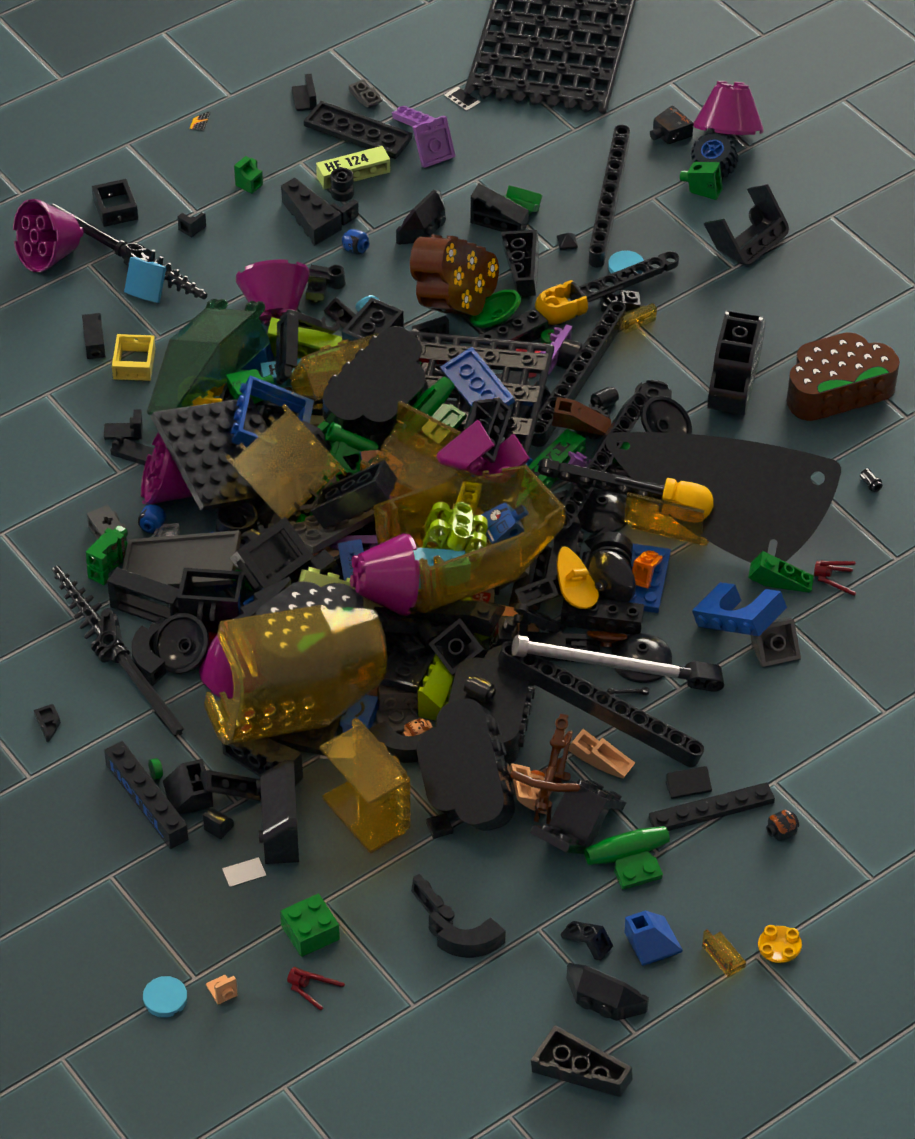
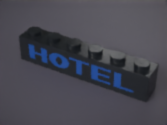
[104,741,189,850]

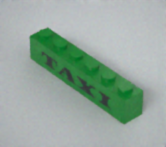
[498,429,586,511]

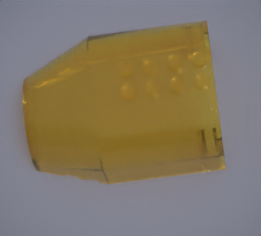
[374,465,565,613]
[204,605,387,745]

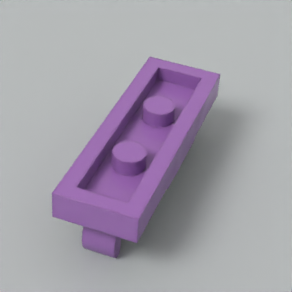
[540,324,572,375]

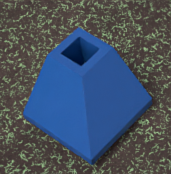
[624,910,683,966]

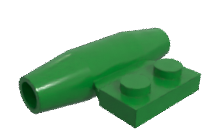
[393,377,467,445]
[584,826,670,890]

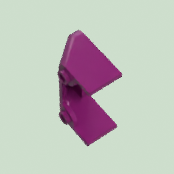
[436,420,530,482]

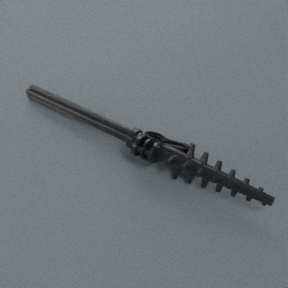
[51,203,207,300]
[52,566,184,737]

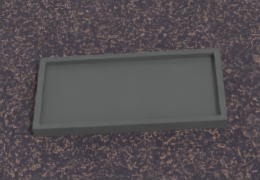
[122,530,242,592]

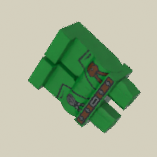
[86,525,128,585]

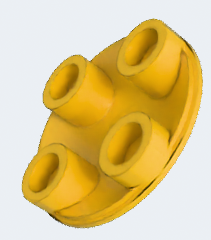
[758,925,802,963]

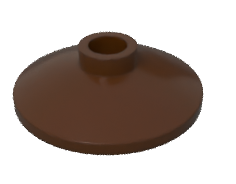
[587,631,627,647]

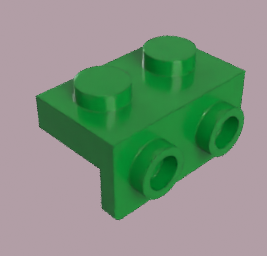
[502,185,543,214]

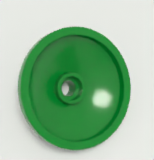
[469,289,521,328]

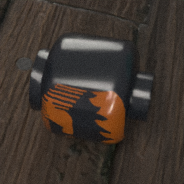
[766,810,799,841]

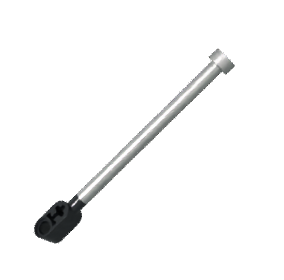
[512,635,725,692]

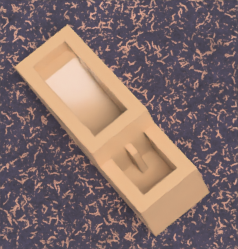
[569,729,635,778]

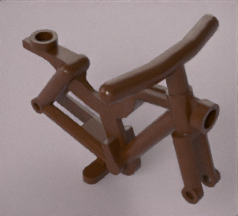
[510,714,580,824]

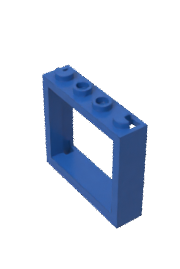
[231,375,314,456]

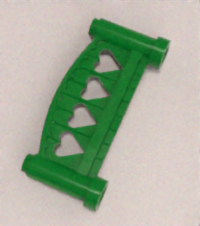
[296,422,378,523]

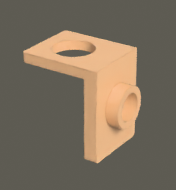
[206,975,238,1004]

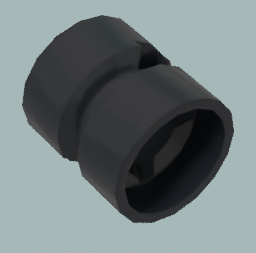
[330,168,354,202]

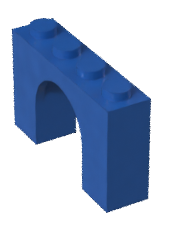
[692,582,787,636]

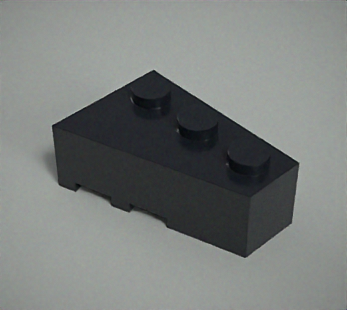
[470,183,529,232]

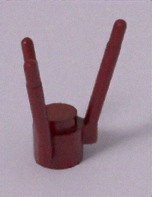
[814,560,856,596]
[287,967,345,1010]

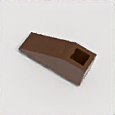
[552,397,611,436]

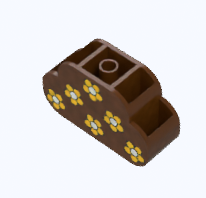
[410,234,499,316]

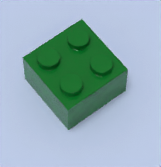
[280,893,340,957]

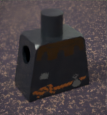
[650,105,694,144]

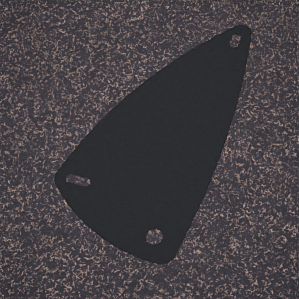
[605,432,841,563]

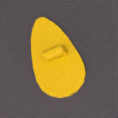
[557,546,599,609]

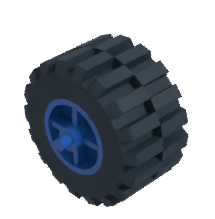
[691,132,738,178]

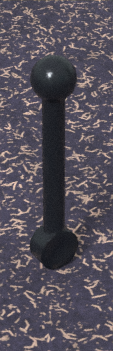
[607,687,650,695]

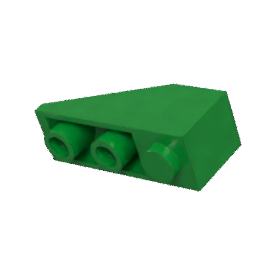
[748,551,814,593]

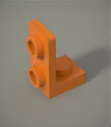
[632,550,663,589]

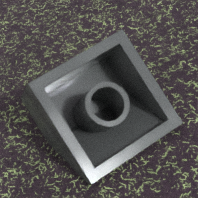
[750,617,801,667]

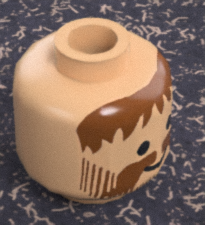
[402,718,433,736]

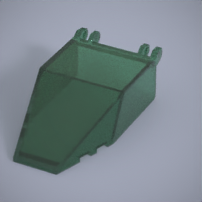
[147,299,270,415]

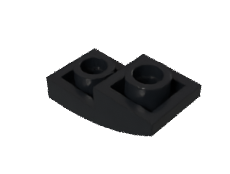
[600,290,641,311]

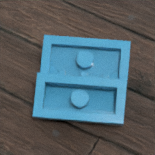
[124,257,166,303]

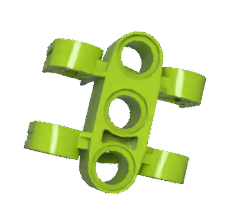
[423,502,488,568]

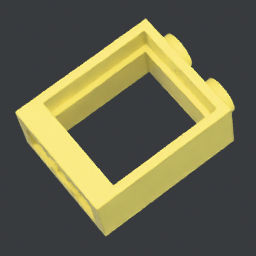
[112,334,156,381]

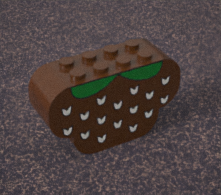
[786,332,900,421]

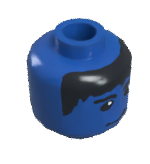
[342,229,369,255]
[138,504,166,533]

